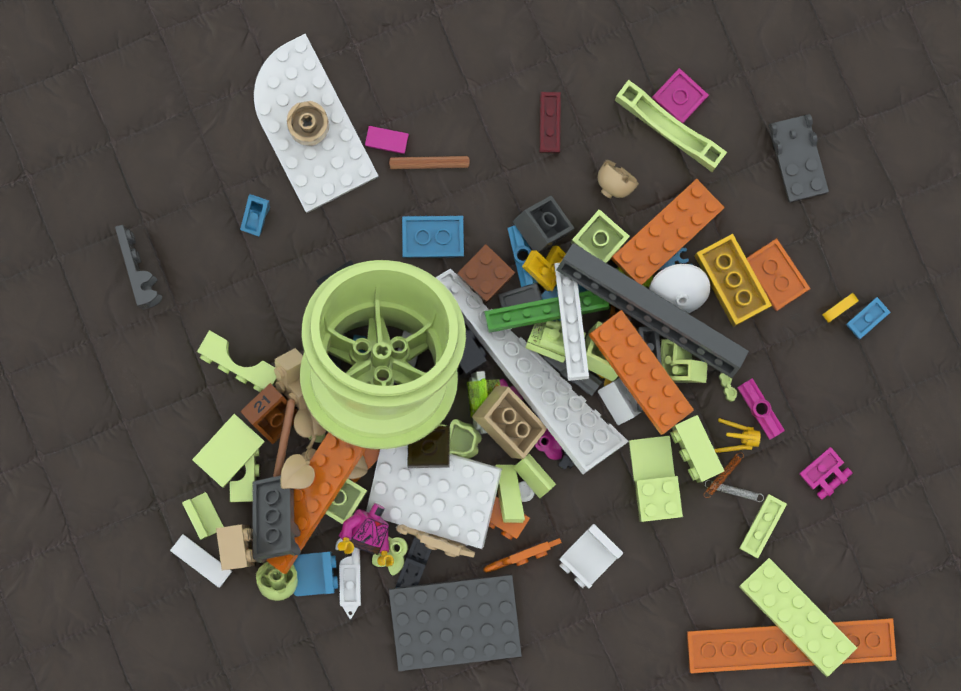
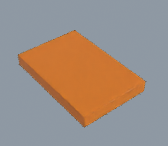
[746,238,811,311]

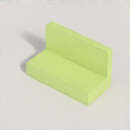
[513,454,556,498]
[182,492,224,540]

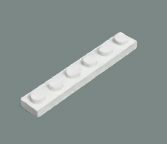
[554,263,589,381]

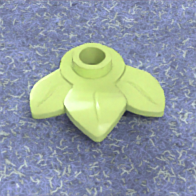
[372,536,408,575]

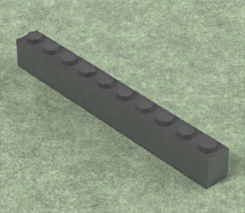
[556,243,749,378]

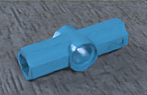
[507,225,538,287]

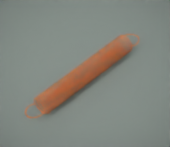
[704,453,744,498]

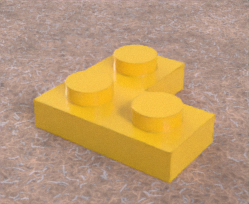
[522,246,566,291]

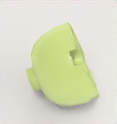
[256,562,298,601]

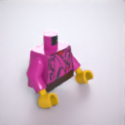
[337,503,394,567]

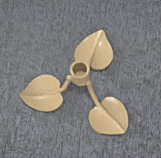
[280,407,368,489]

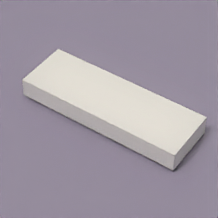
[170,534,232,588]

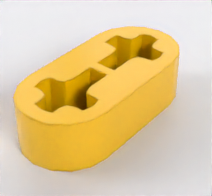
[822,293,859,323]

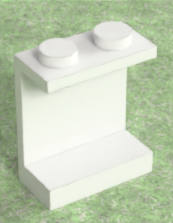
[559,524,623,588]

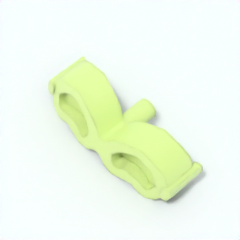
[719,372,737,402]

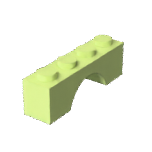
[197,330,277,392]

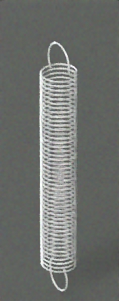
[705,480,764,502]

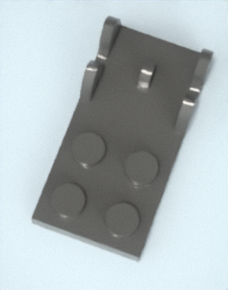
[768,114,829,203]
[115,225,163,310]
[253,475,301,563]

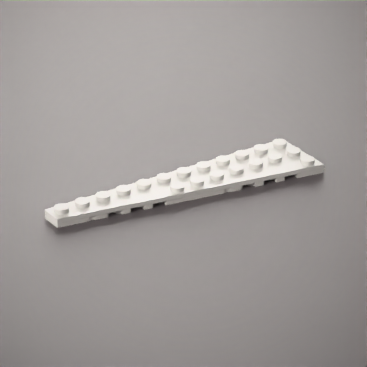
[436,269,629,474]

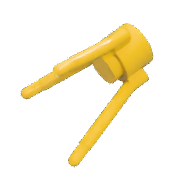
[714,418,761,453]

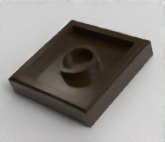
[407,426,450,468]

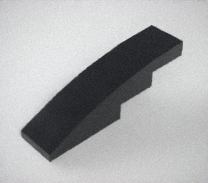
[395,536,432,588]

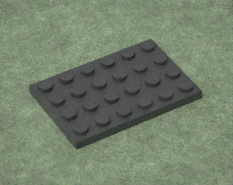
[389,574,522,671]

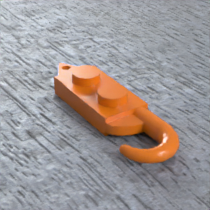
[483,538,562,573]

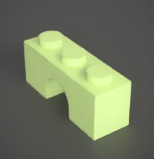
[230,448,260,502]

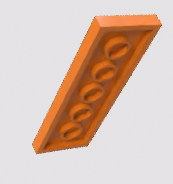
[611,179,725,285]
[588,310,694,435]

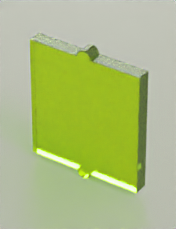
[467,378,500,418]

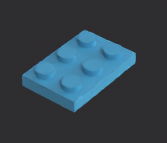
[402,216,464,258]

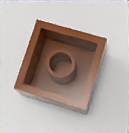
[457,244,515,304]
[240,383,297,444]

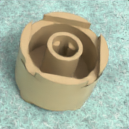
[287,101,329,146]

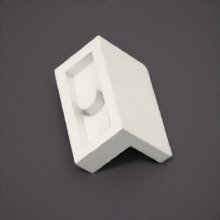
[598,378,641,425]

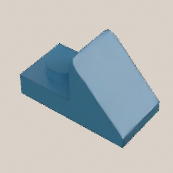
[240,194,270,236]

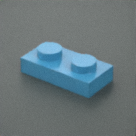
[846,297,891,339]

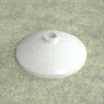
[649,264,710,313]

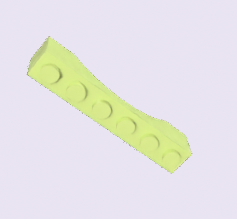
[615,80,727,172]

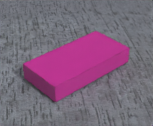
[365,126,409,154]

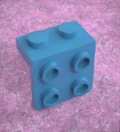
[293,552,338,596]

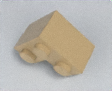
[274,348,307,410]

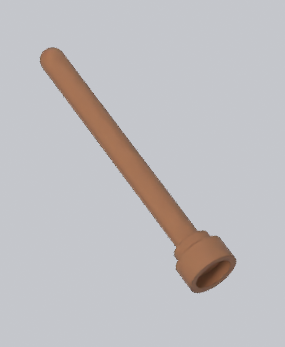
[273,399,295,477]

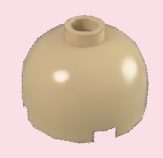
[598,160,639,198]

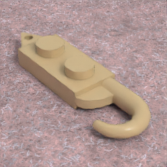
[396,524,475,558]

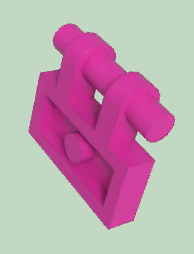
[799,447,853,500]

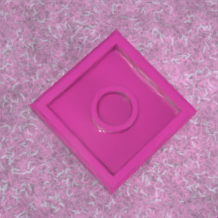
[652,68,709,123]

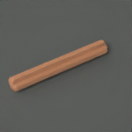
[389,156,470,169]

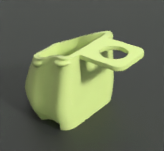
[439,419,482,459]

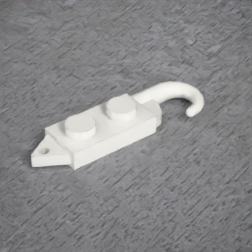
[335,538,361,619]

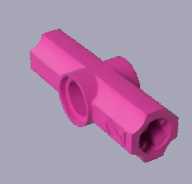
[737,378,785,440]

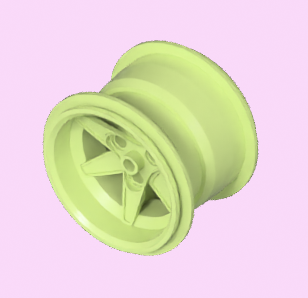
[300,260,466,449]

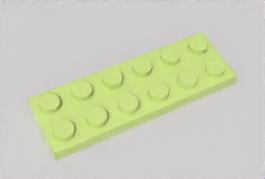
[739,558,857,677]

